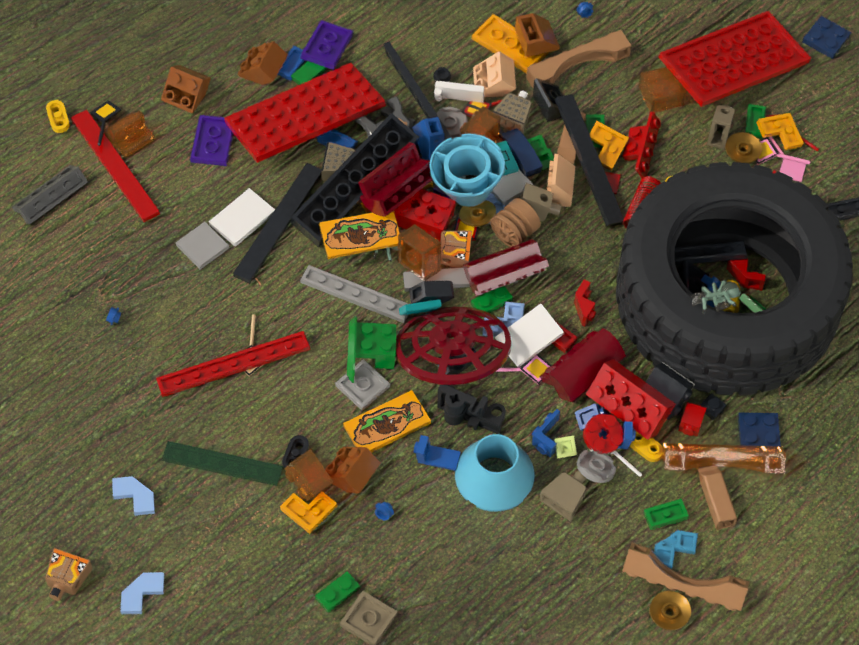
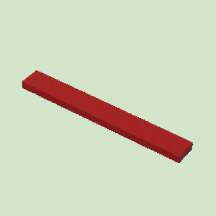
[71,109,160,223]
[156,331,310,397]

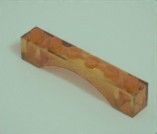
[662,443,786,473]

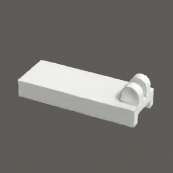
[434,81,484,103]

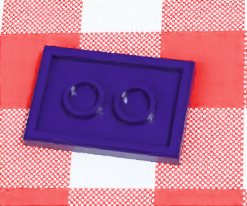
[301,20,353,70]
[190,115,233,166]

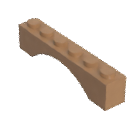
[526,30,631,88]
[622,543,750,611]

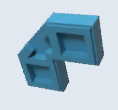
[654,530,698,569]

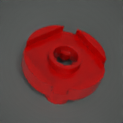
[583,414,623,454]

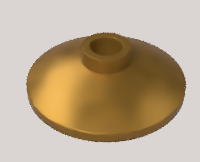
[725,132,762,163]
[459,200,496,227]
[650,591,691,630]

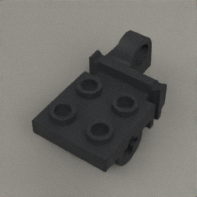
[437,385,506,434]

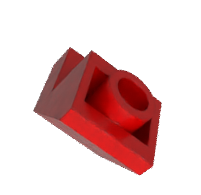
[727,259,766,291]
[574,279,596,327]

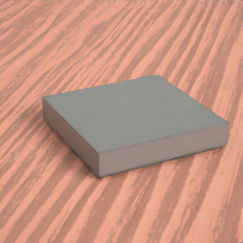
[176,222,229,269]
[335,359,390,411]

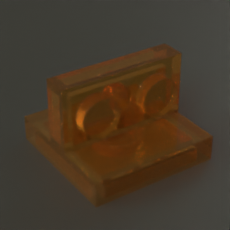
[104,110,155,158]

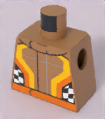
[428,231,472,268]
[45,548,93,601]

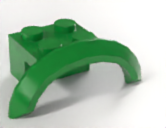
[347,316,396,383]

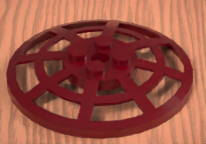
[396,306,511,385]

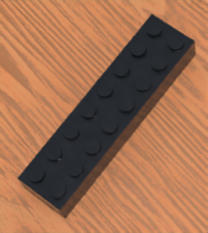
[291,113,419,248]

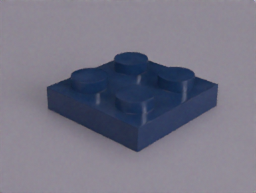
[802,16,851,59]
[738,412,781,452]

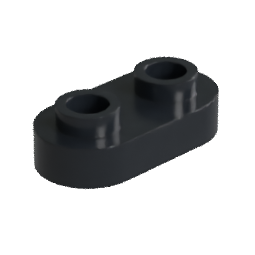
[282,435,309,473]

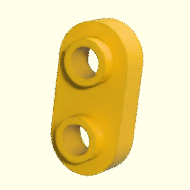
[46,100,70,133]
[630,432,664,462]

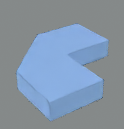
[483,302,525,337]
[112,476,155,516]
[121,572,164,614]

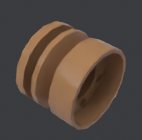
[490,198,541,247]

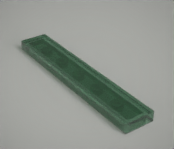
[162,441,283,486]

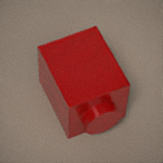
[678,402,706,437]

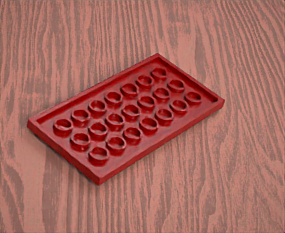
[659,10,811,107]
[224,63,386,163]

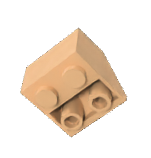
[473,51,516,97]
[547,154,575,207]

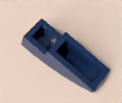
[500,128,543,177]

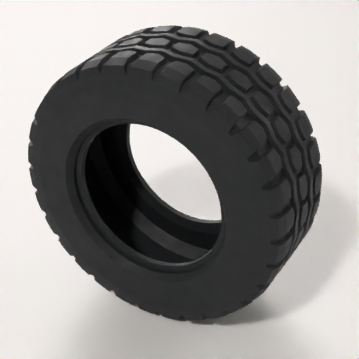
[616,162,853,396]

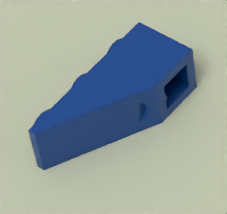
[412,117,444,161]

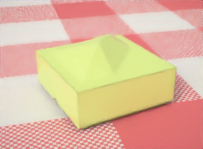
[554,436,577,458]

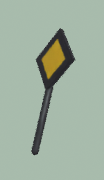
[90,100,122,146]

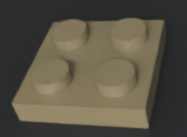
[340,591,397,645]

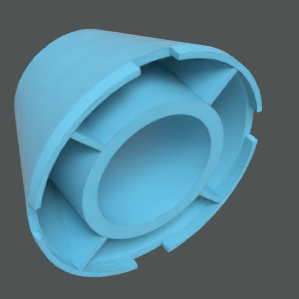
[430,134,505,207]
[455,434,534,512]

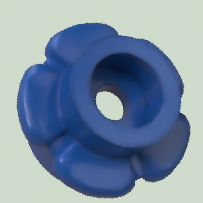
[577,2,593,18]
[106,307,121,325]
[375,502,394,520]

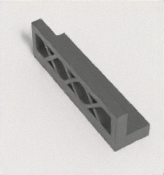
[12,165,88,225]

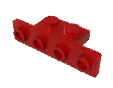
[623,112,661,179]

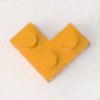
[756,113,804,150]
[589,121,629,170]
[280,491,337,534]

